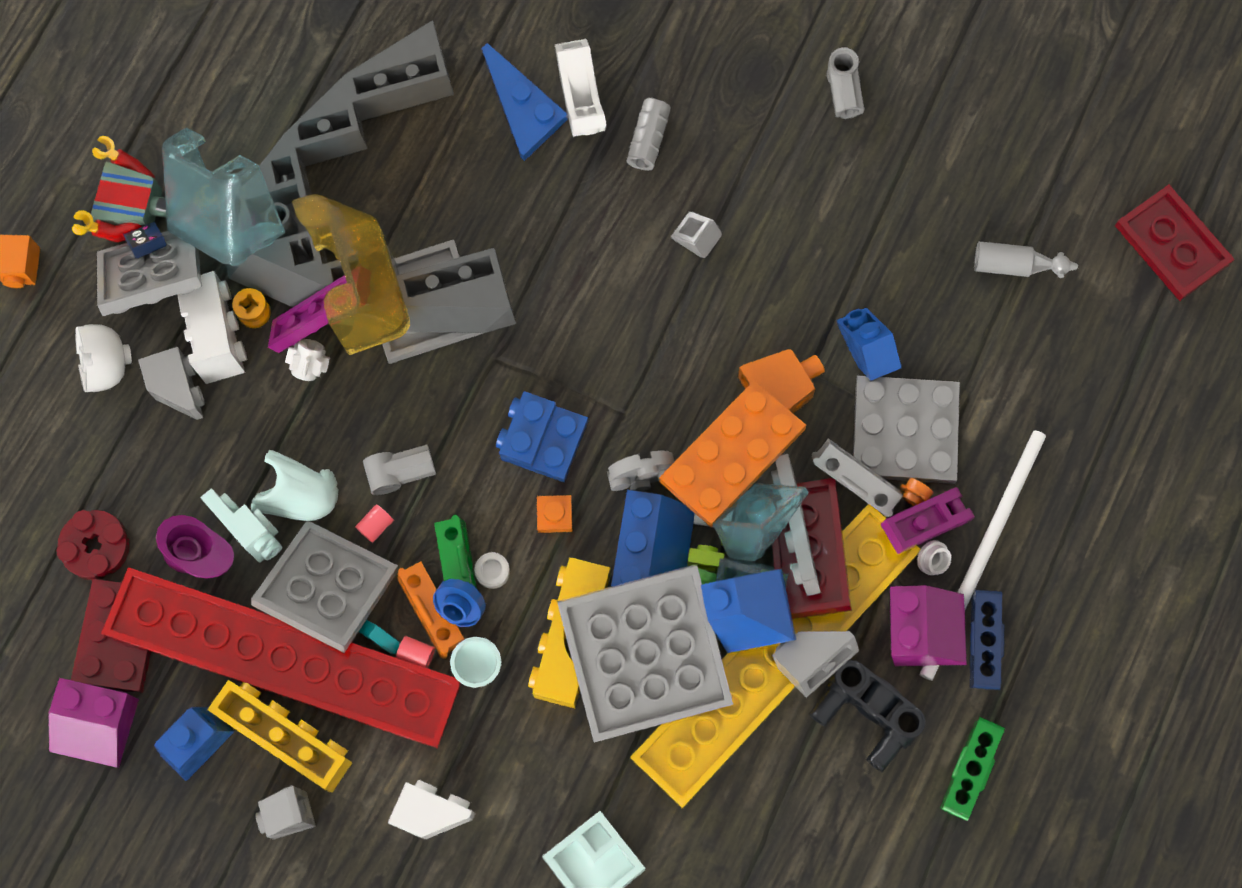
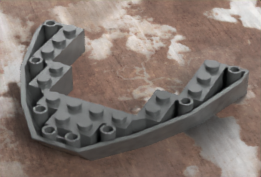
[217,20,516,333]

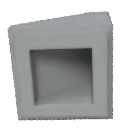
[671,211,722,258]

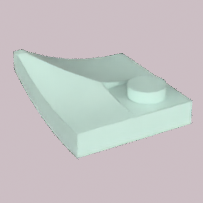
[543,811,645,888]

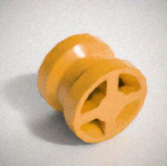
[232,288,271,328]

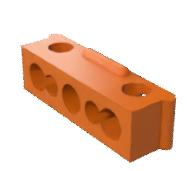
[398,562,465,659]

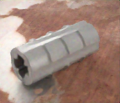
[626,98,671,170]

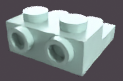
[200,488,282,563]

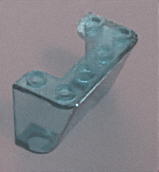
[162,128,285,266]

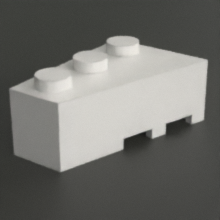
[177,271,247,384]

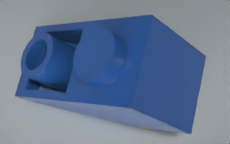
[836,308,901,381]

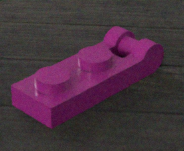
[880,487,975,554]

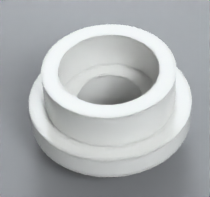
[917,540,951,575]

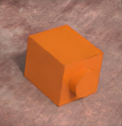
[0,235,40,288]

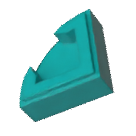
[358,620,400,654]

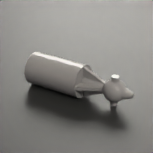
[974,241,1078,278]

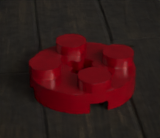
[56,510,130,580]

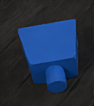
[154,707,235,781]

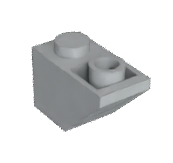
[138,347,205,420]

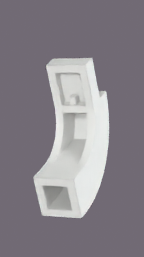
[555,39,606,137]

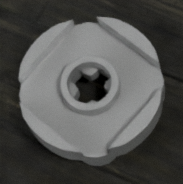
[607,451,675,492]

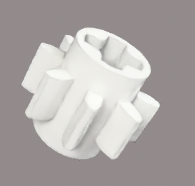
[285,339,330,381]

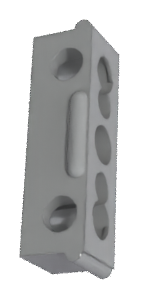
[812,438,902,517]

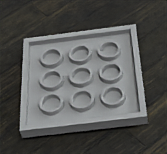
[557,564,733,742]

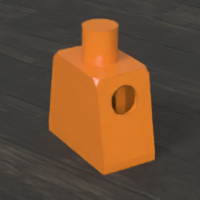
[738,349,825,413]

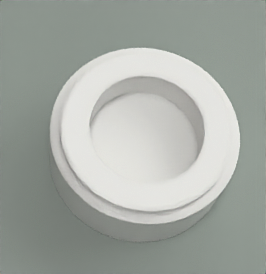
[474,552,510,589]

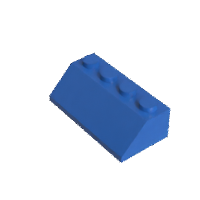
[611,490,695,587]

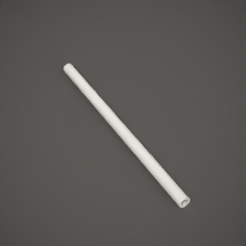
[919,431,1046,681]

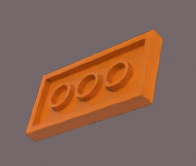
[659,381,806,527]

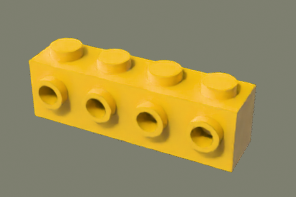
[207,680,353,793]

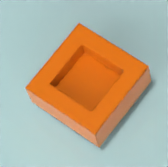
[537,495,572,533]

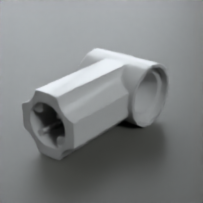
[827,47,864,119]
[363,445,436,495]

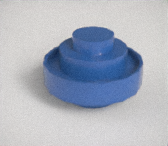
[433,579,486,627]

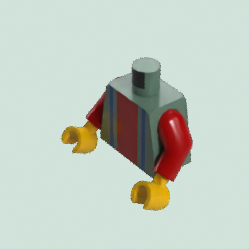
[72,136,175,243]

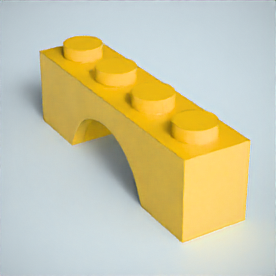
[528,557,611,708]

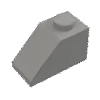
[772,631,859,698]
[256,786,315,839]

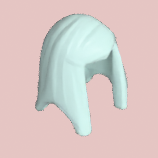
[251,450,338,521]

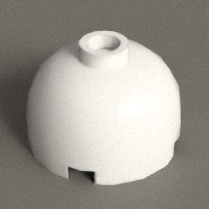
[75,324,132,392]

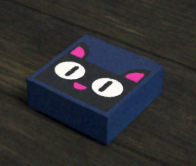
[124,222,167,259]

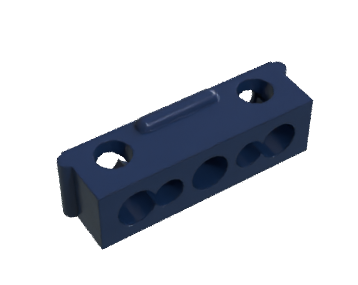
[970,590,1005,690]

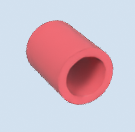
[355,504,394,543]
[396,636,435,668]

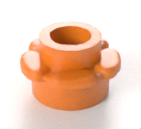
[900,478,934,506]

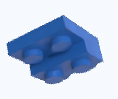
[496,391,588,483]

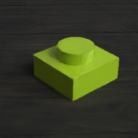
[687,545,724,574]

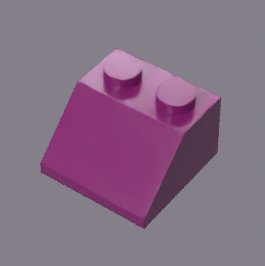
[890,585,967,666]
[49,678,139,768]

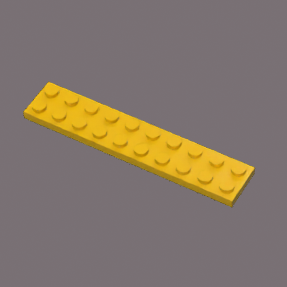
[630,504,920,808]

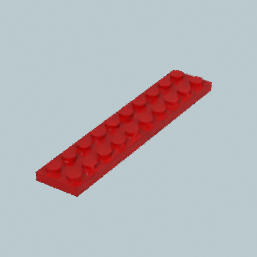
[101,567,461,749]

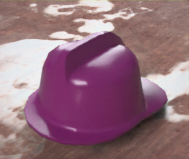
[156,515,234,578]

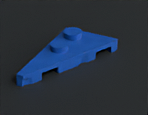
[482,43,568,161]

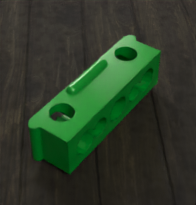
[434,515,477,589]
[940,717,1005,821]

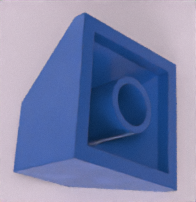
[701,569,796,653]

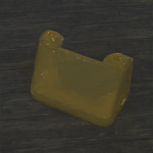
[292,194,410,355]

